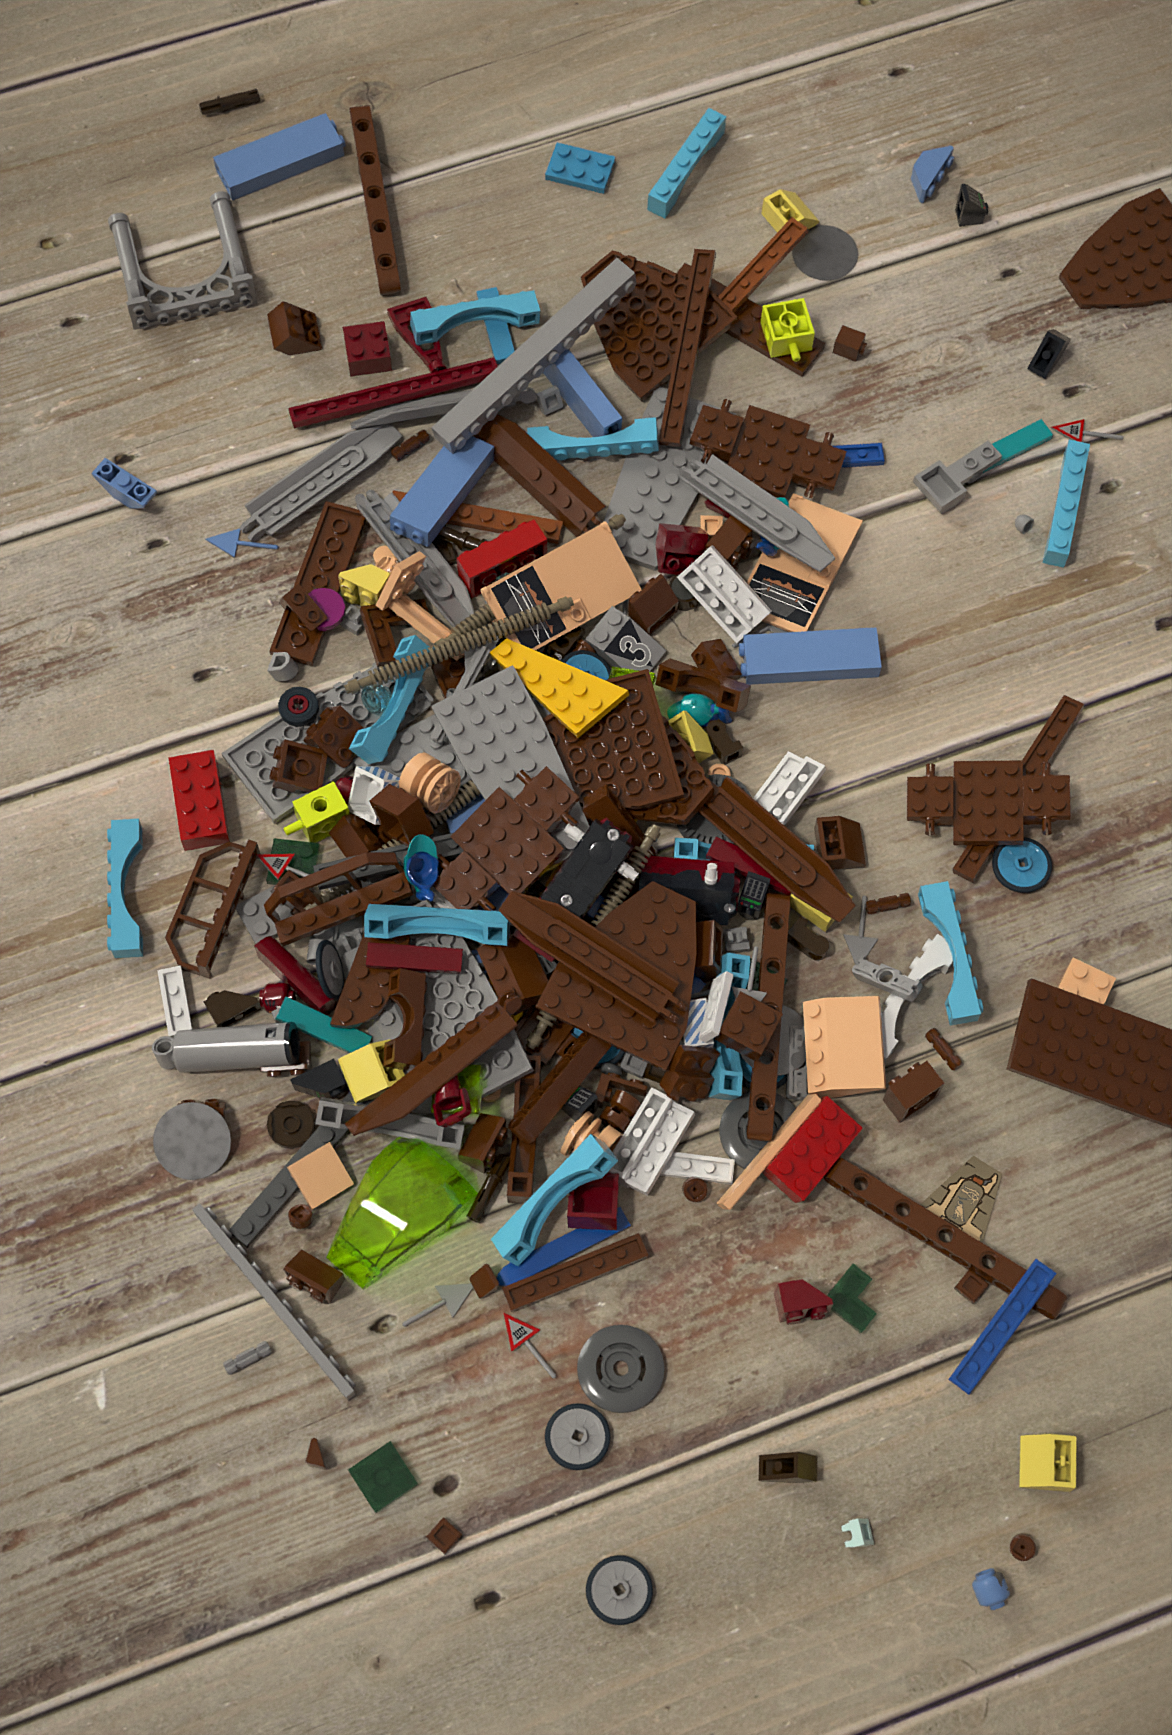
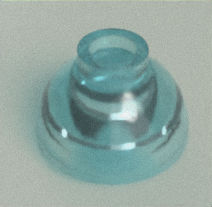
[361,684,392,715]

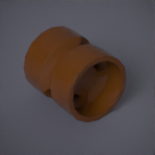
[599,1090,641,1134]

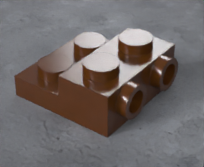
[269,739,327,793]
[659,1045,720,1102]

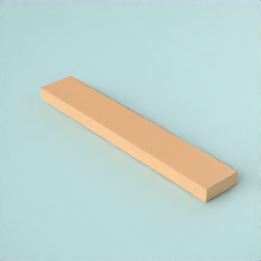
[716,1094,821,1210]

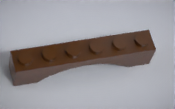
[507,1055,542,1204]

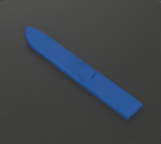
[496,1207,631,1287]

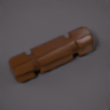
[391,430,430,461]
[865,893,911,914]
[925,1028,962,1070]

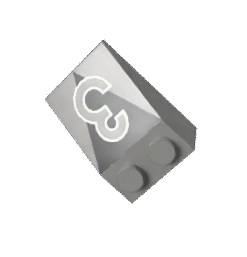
[586,606,666,675]

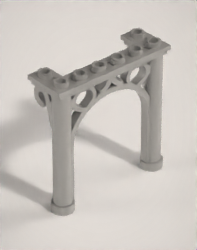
[108,191,257,330]

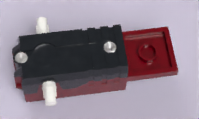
[513,817,639,963]
[600,856,740,926]

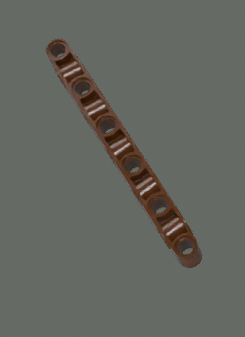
[350,105,401,295]
[747,893,790,1142]
[823,1157,1068,1320]

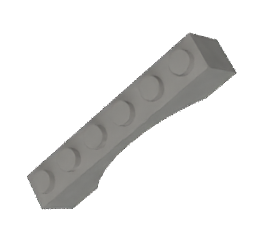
[315,1097,465,1149]

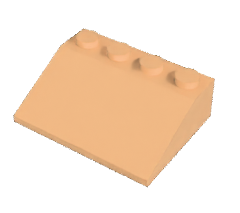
[803,996,886,1098]

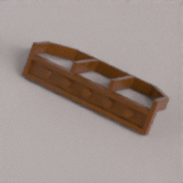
[165,839,261,979]
[264,852,414,947]

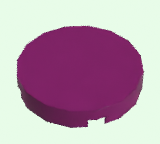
[308,588,345,631]

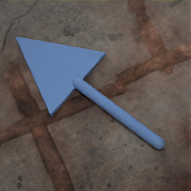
[205,529,278,558]

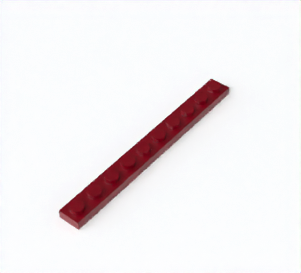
[288,357,498,429]

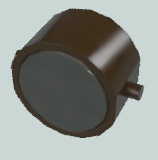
[669,574,699,611]

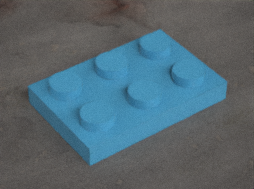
[545,142,615,194]

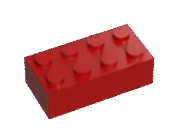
[457,519,547,599]
[168,750,230,851]
[762,1096,863,1203]

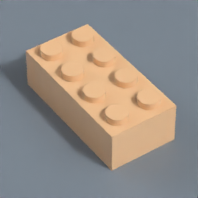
[1057,957,1116,1004]

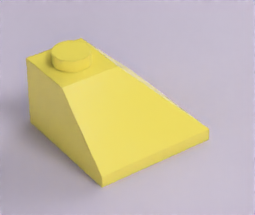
[668,711,714,763]

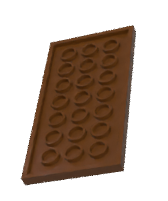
[1006,978,1172,1129]

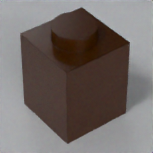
[833,325,867,362]

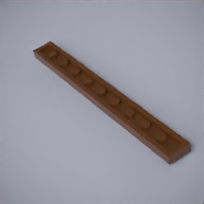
[658,249,716,447]
[953,695,1084,883]

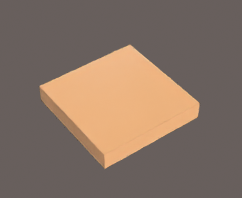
[287,1142,354,1209]

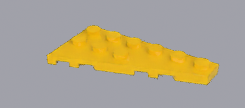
[490,638,629,738]

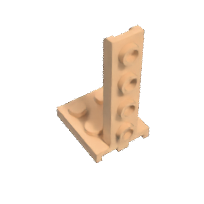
[376,551,465,661]

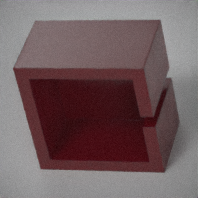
[343,321,392,377]
[567,1173,619,1230]

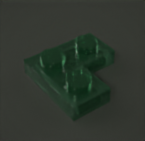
[827,1264,877,1334]

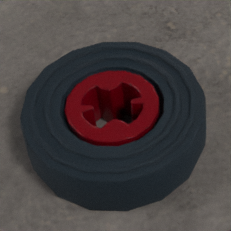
[278,686,319,727]

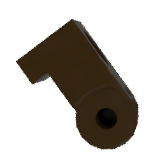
[547,626,585,661]
[706,720,743,765]
[787,916,829,961]

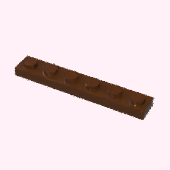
[502,1233,648,1312]

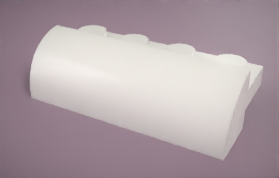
[677,545,772,643]
[753,751,826,826]
[607,1087,695,1196]

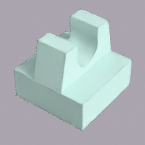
[841,1519,874,1547]

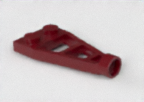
[387,297,447,373]

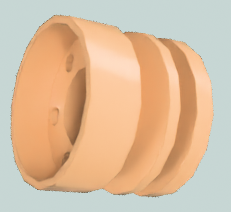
[399,752,461,814]
[560,1111,623,1156]

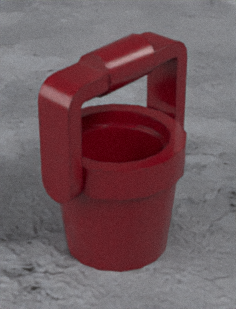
[432,1075,472,1128]

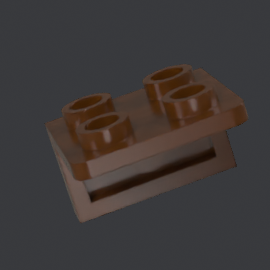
[303,705,364,768]

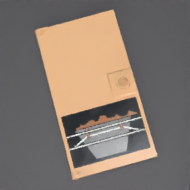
[747,494,863,632]
[480,521,642,650]

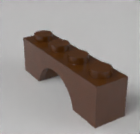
[655,658,751,713]
[383,968,427,1071]

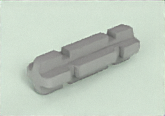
[223,1341,272,1375]

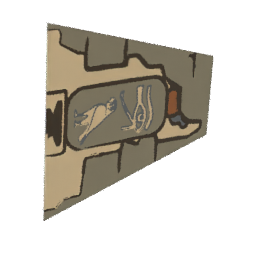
[920,1156,1002,1243]

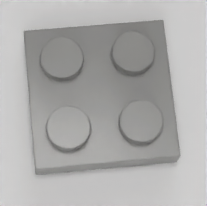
[236,885,293,944]

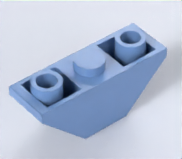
[911,145,954,203]
[91,458,157,508]

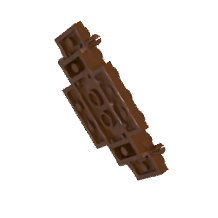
[689,399,847,498]
[907,760,1071,845]
[433,766,580,911]

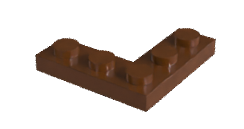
[360,599,429,667]

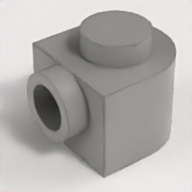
[267,652,299,681]

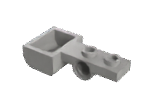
[913,440,1002,514]

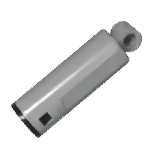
[152,1022,300,1073]

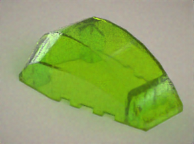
[326,1137,478,1290]

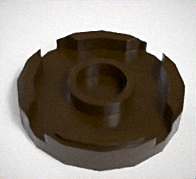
[267,1100,315,1149]

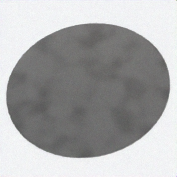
[792,225,858,280]
[740,1005,806,1076]
[153,1102,231,1180]

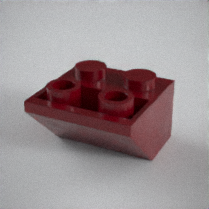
[655,523,709,575]
[774,1279,833,1325]

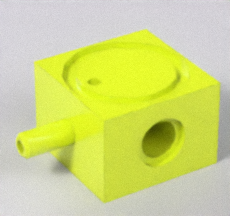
[761,298,815,362]
[284,781,350,845]

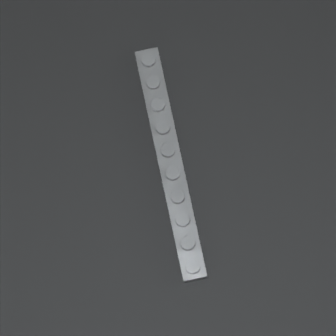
[192,1203,356,1401]

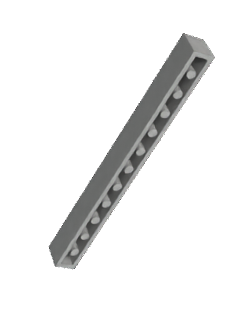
[432,258,636,454]

